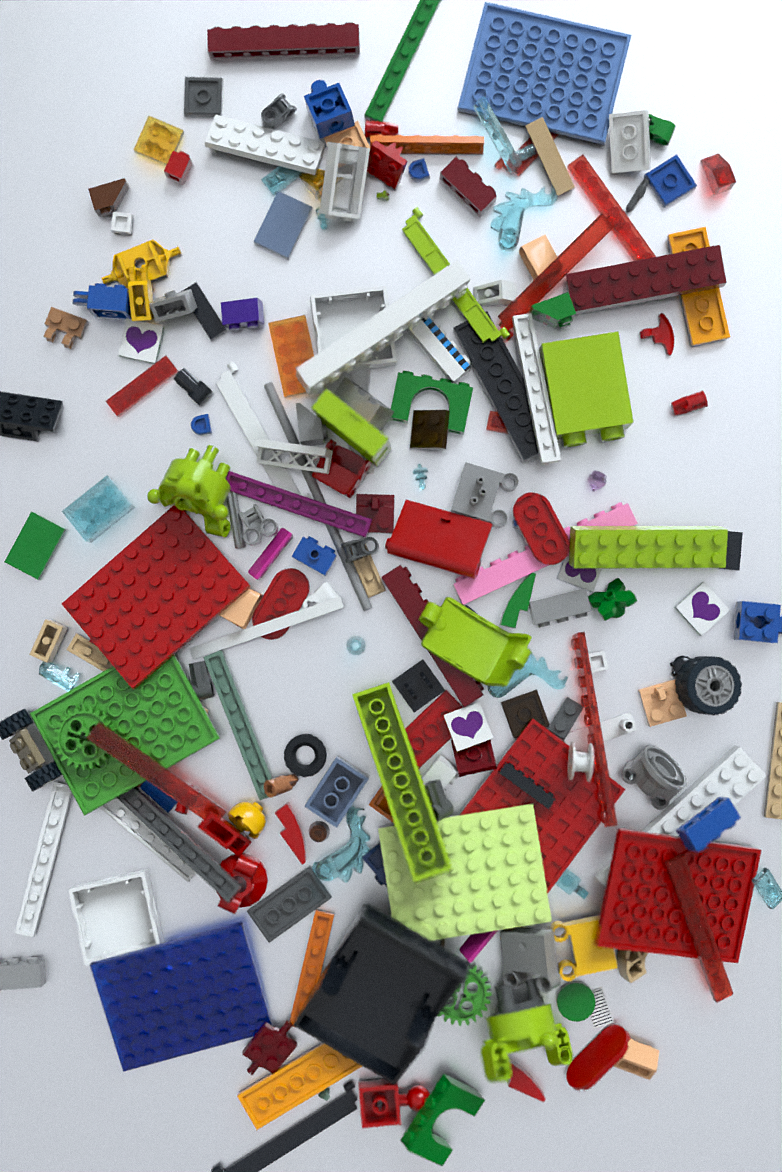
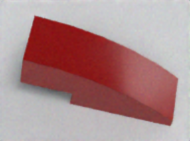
[275,802,307,865]
[197,812,252,857]
[507,1057,546,1102]

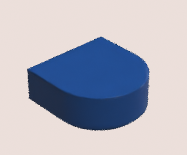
[408,158,430,181]
[191,414,212,435]

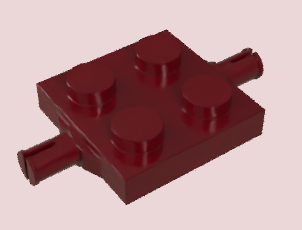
[242,1020,297,1075]

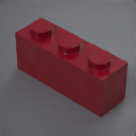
[440,157,497,217]

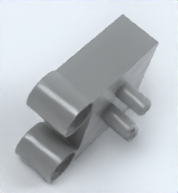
[450,462,519,528]
[500,927,561,993]

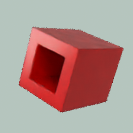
[164,151,193,185]

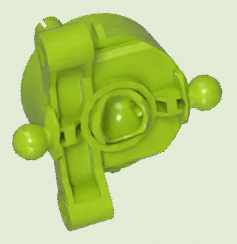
[147,445,231,537]

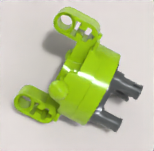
[480,978,573,1083]

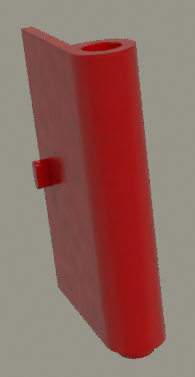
[385,499,493,579]

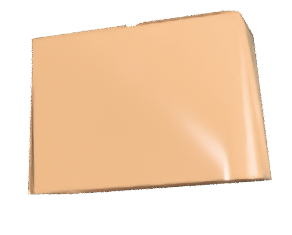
[519,235,562,285]
[219,589,263,629]

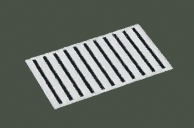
[590,987,614,1029]

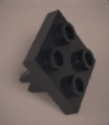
[392,659,445,712]

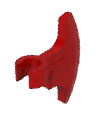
[640,313,674,356]

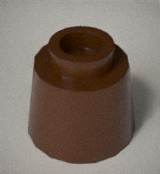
[309,821,330,842]

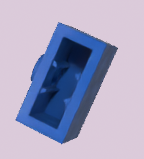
[292,536,337,576]

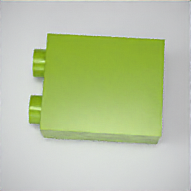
[539,331,634,448]

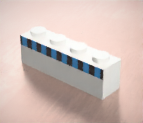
[407,316,471,384]

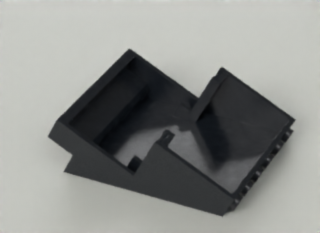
[293,903,471,1085]

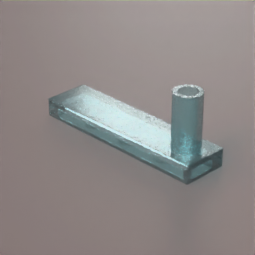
[473,96,537,173]

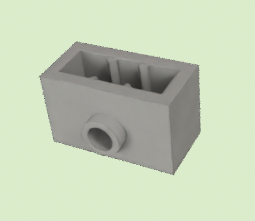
[150,289,197,322]

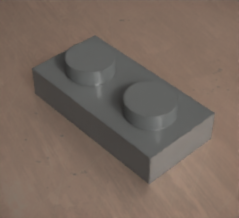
[548,697,584,740]

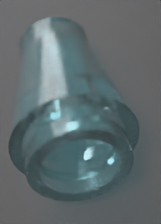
[346,636,366,655]

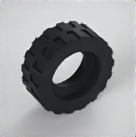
[284,734,327,777]

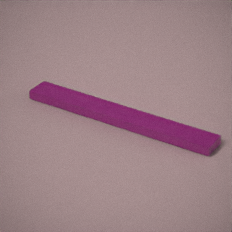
[226,471,372,538]

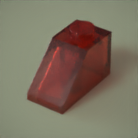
[700,153,736,195]

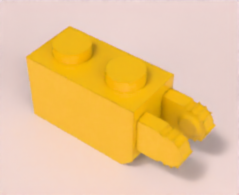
[128,264,154,321]

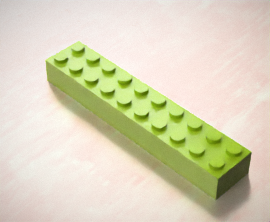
[352,682,452,884]

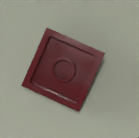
[356,494,395,534]
[451,740,497,777]

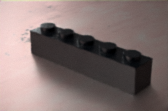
[498,762,556,809]

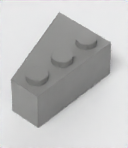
[334,377,394,431]

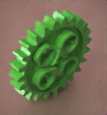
[52,706,117,770]
[438,961,492,1026]

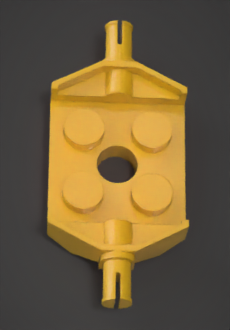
[101,239,181,288]

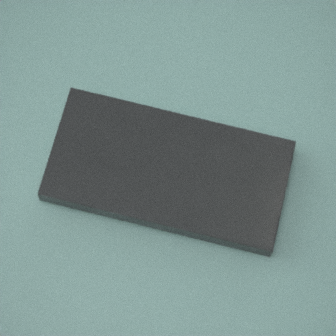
[247,865,332,943]

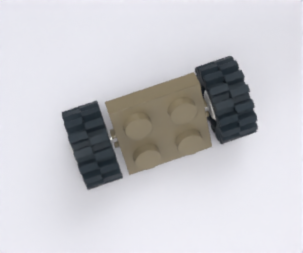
[0,709,62,792]

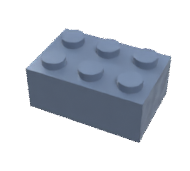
[304,756,369,828]

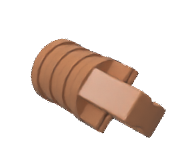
[264,774,299,798]

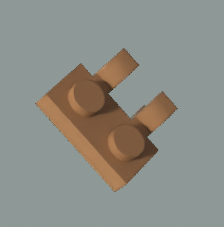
[43,307,88,349]

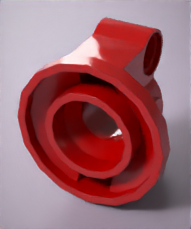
[217,853,268,914]

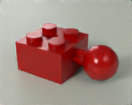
[358,1079,430,1128]

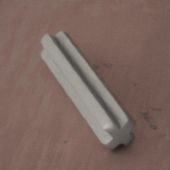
[227,492,246,549]

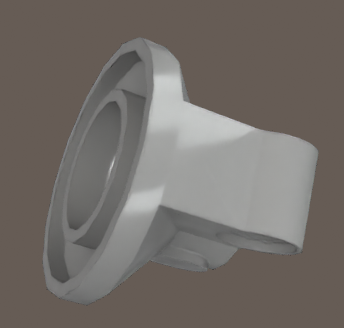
[622,746,687,810]

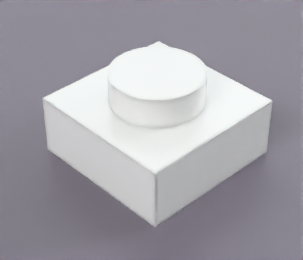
[111,212,133,234]
[585,650,609,673]

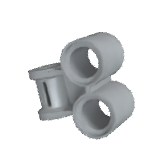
[239,504,279,546]

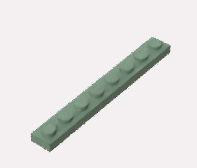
[203,650,273,800]

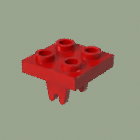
[367,140,408,189]

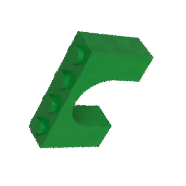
[389,371,473,435]
[400,1074,485,1166]

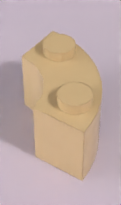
[617,949,648,984]

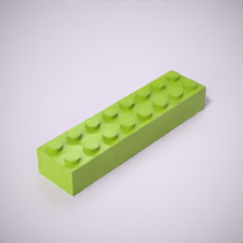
[569,526,728,568]

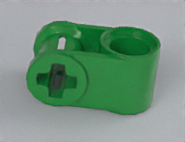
[649,114,676,146]

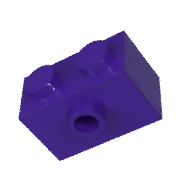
[221,298,264,331]

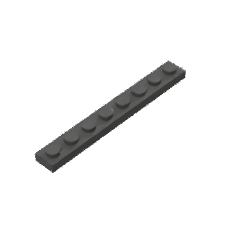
[118,787,243,902]

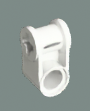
[303,581,339,609]

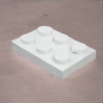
[609,110,651,173]

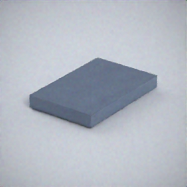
[254,191,312,259]

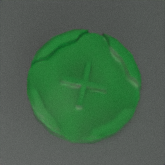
[556,981,596,1022]

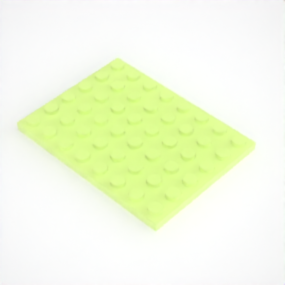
[378,804,552,941]

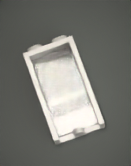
[318,142,370,222]

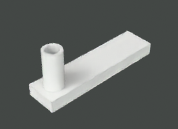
[558,712,637,751]

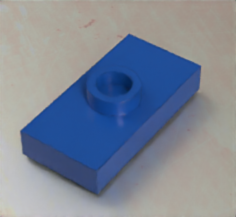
[140,777,179,813]

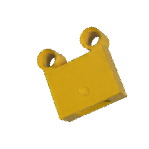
[549,915,618,981]

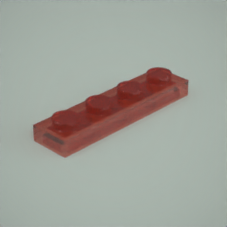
[106,355,179,417]

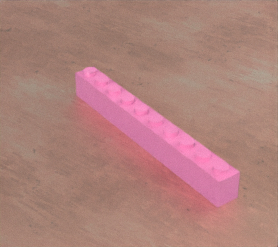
[453,502,638,605]

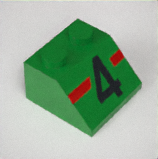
[529,292,576,329]

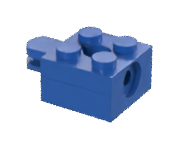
[304,80,355,139]
[72,283,132,320]
[734,601,782,643]

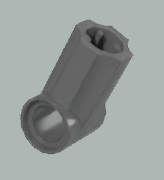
[189,661,214,700]
[424,779,454,822]

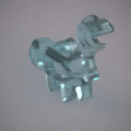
[490,186,558,251]
[487,652,568,698]
[312,806,371,883]

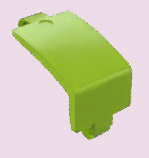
[419,597,532,687]

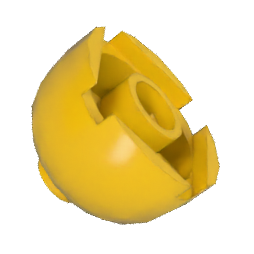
[227,802,266,839]

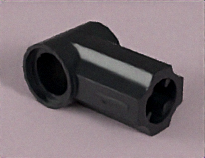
[173,368,213,406]

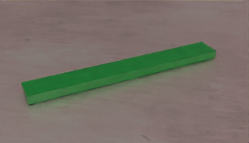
[364,0,441,122]

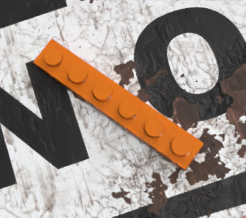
[370,135,484,154]
[289,910,334,1028]

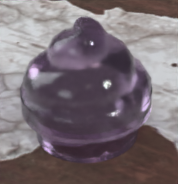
[588,471,607,491]

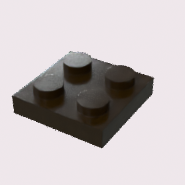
[410,410,450,449]

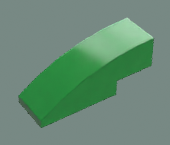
[499,573,536,628]

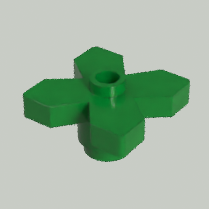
[588,578,637,621]

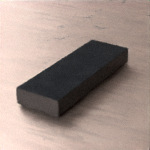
[181,282,227,341]

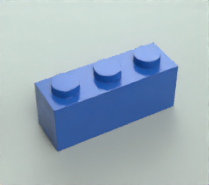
[676,797,741,852]

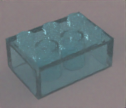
[62,475,135,543]

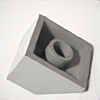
[296,403,328,446]

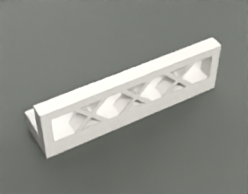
[254,438,333,474]

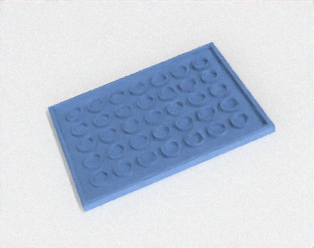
[458,1,632,145]

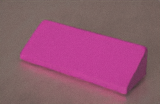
[248,528,293,580]
[459,930,498,963]

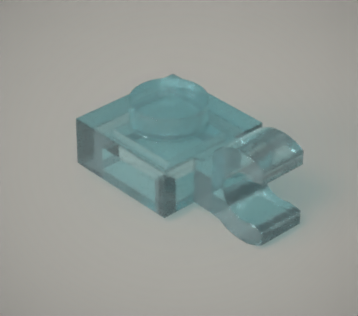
[555,868,589,899]

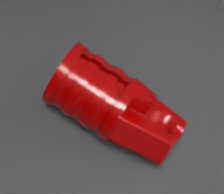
[365,120,398,138]
[671,390,708,415]

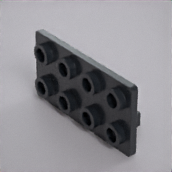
[0,391,63,441]

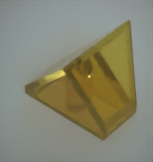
[299,168,344,199]

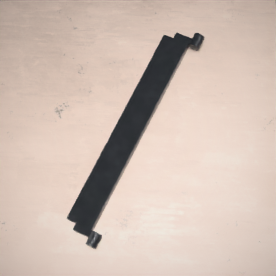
[211,1080,358,1172]

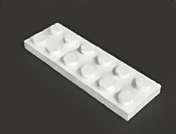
[205,115,325,175]

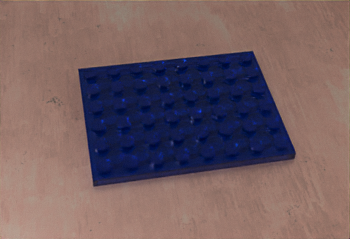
[90,922,273,1072]

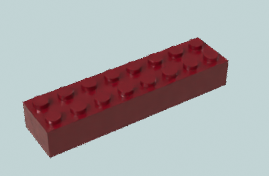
[566,245,727,315]

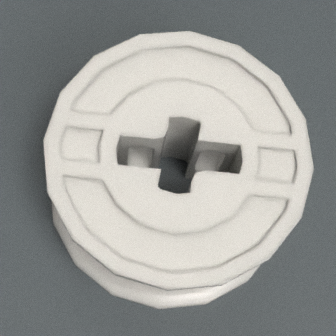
[568,742,593,782]

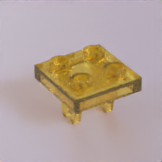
[134,116,184,165]

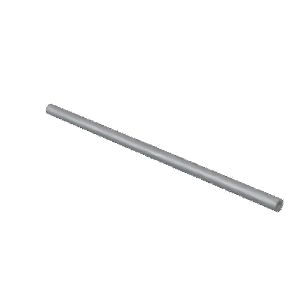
[264,382,373,611]

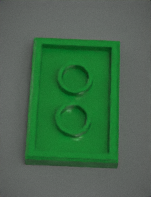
[4,511,66,580]

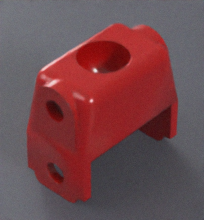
[312,439,372,498]

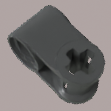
[261,93,297,130]
[341,537,379,563]

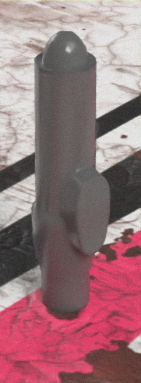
[626,179,649,213]

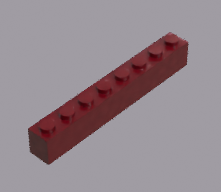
[207,22,360,59]
[381,565,484,707]

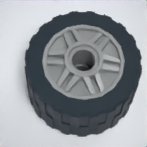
[675,656,742,715]

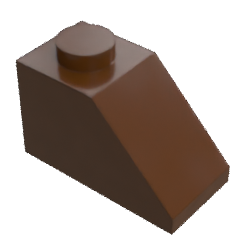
[88,178,129,217]

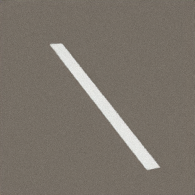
[189,596,344,660]

